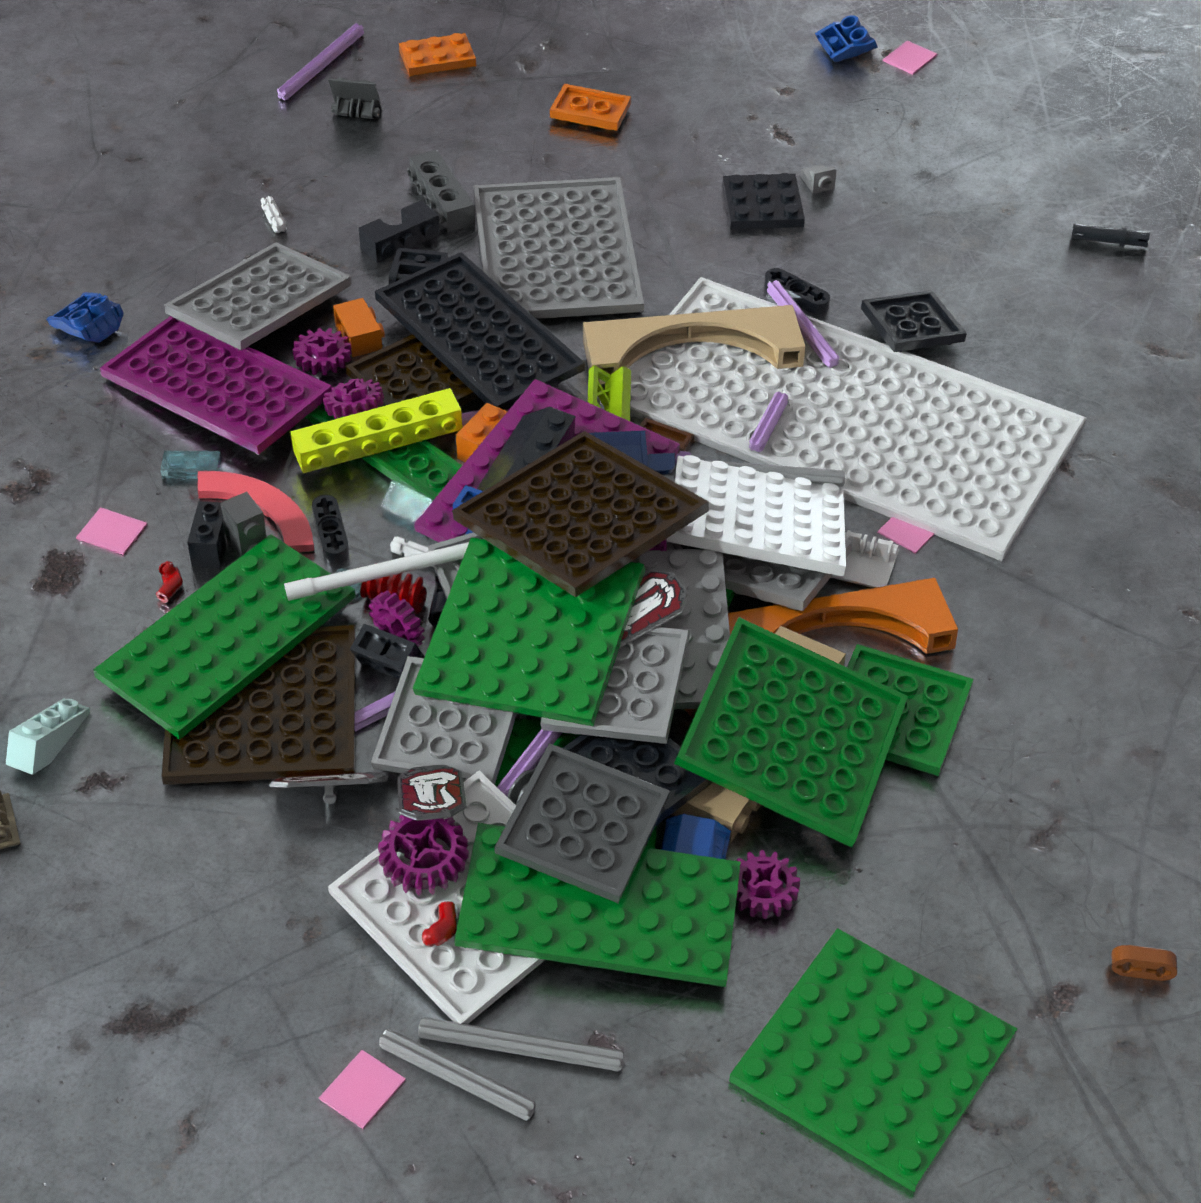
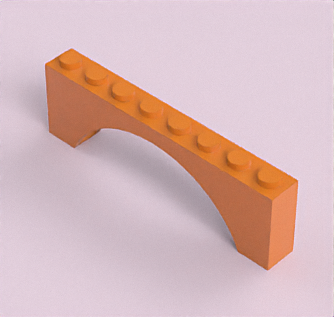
[728,578,958,654]

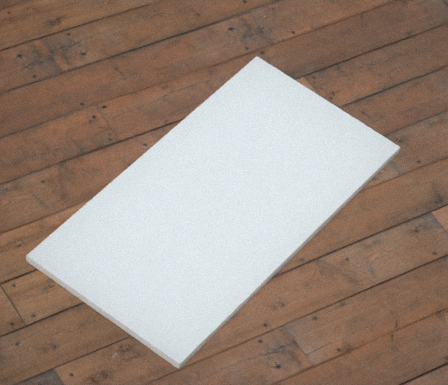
[600,277,1086,561]

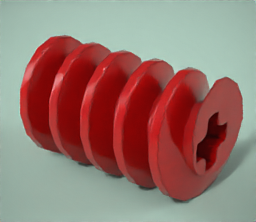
[360,563,427,614]

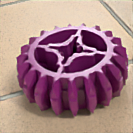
[378,815,469,896]

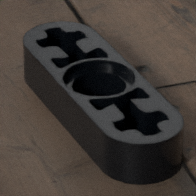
[764,268,830,314]
[312,495,349,563]

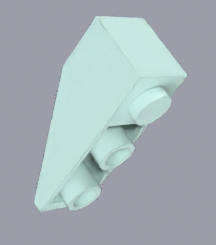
[6,698,90,775]

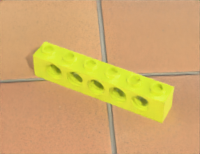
[290,388,463,474]

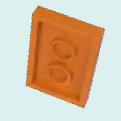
[399,33,476,76]
[550,84,631,131]

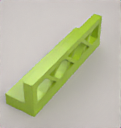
[588,365,631,421]

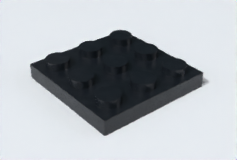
[722,173,805,229]
[861,290,967,352]

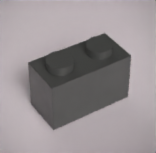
[221,492,267,558]

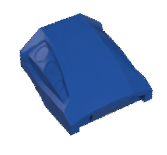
[815,15,878,62]
[46,292,124,343]
[661,814,731,859]

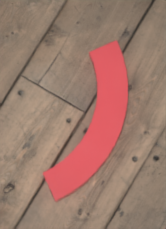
[198,471,314,552]

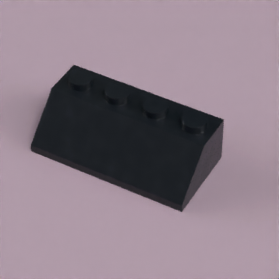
[477,406,576,491]

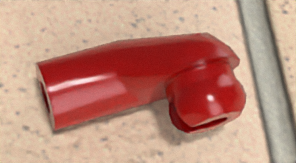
[156,561,183,603]
[422,901,457,947]

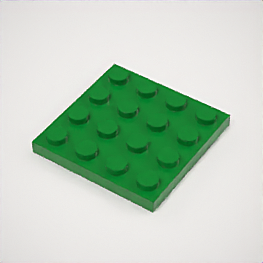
[847,644,974,776]

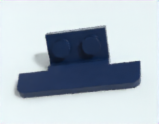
[589,431,675,475]

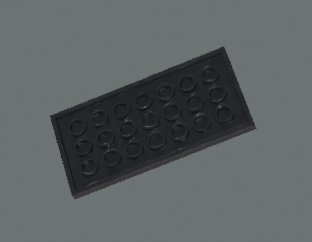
[375,252,585,410]

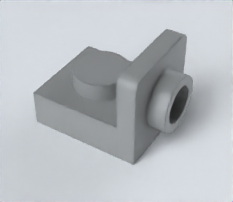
[800,164,837,194]

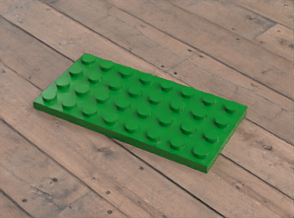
[93,534,356,739]
[455,823,741,987]

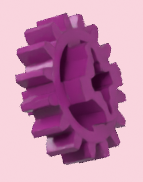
[293,328,352,375]
[323,379,385,419]
[369,591,425,647]
[736,850,800,919]

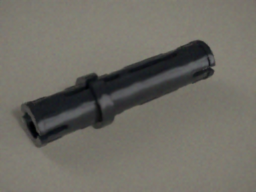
[1071,223,1150,248]

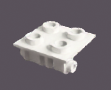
[831,530,899,588]

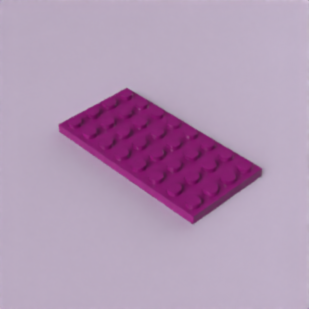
[100,316,332,454]

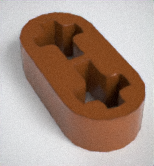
[1112,945,1177,981]

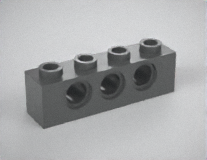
[407,150,475,232]

